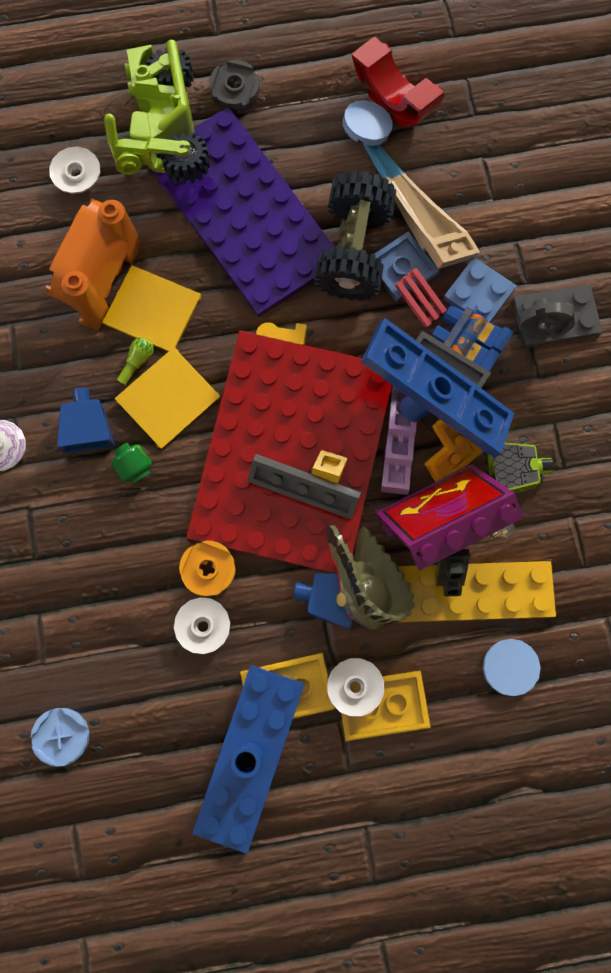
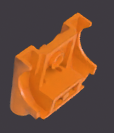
[45,198,142,331]

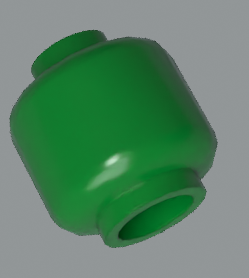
[111,442,152,485]

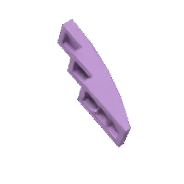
[381,386,417,495]

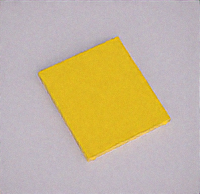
[102,265,201,352]
[115,347,220,450]

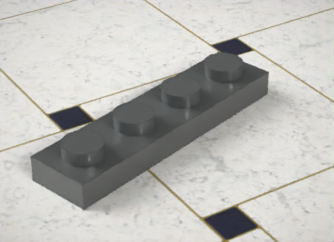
[247,454,361,519]

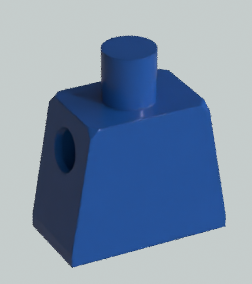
[58,388,115,454]
[293,573,352,631]

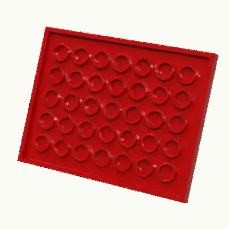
[186,330,392,574]

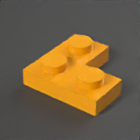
[424,420,482,482]

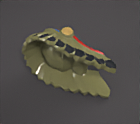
[327,525,415,630]

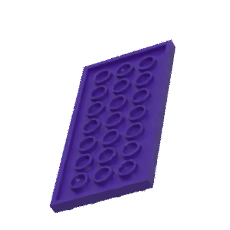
[147,107,336,318]

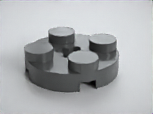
[210,60,260,111]
[519,299,575,338]

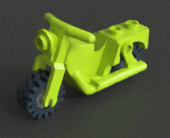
[104,40,211,185]

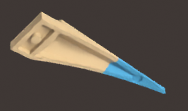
[362,141,480,269]

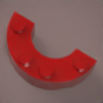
[352,37,444,128]

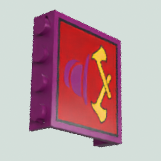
[376,464,523,571]

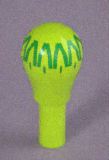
[117,337,154,385]

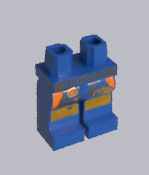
[431,305,513,371]

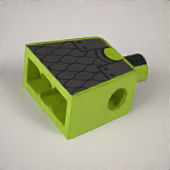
[487,443,554,493]

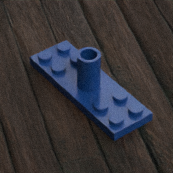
[361,318,514,458]
[192,665,305,854]

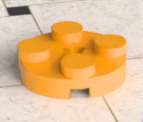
[179,541,236,597]

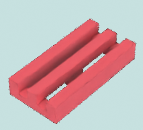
[394,268,447,327]

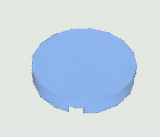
[342,100,393,146]
[482,639,540,696]
[31,708,90,766]

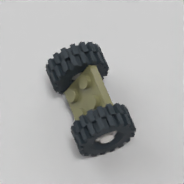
[314,171,396,301]

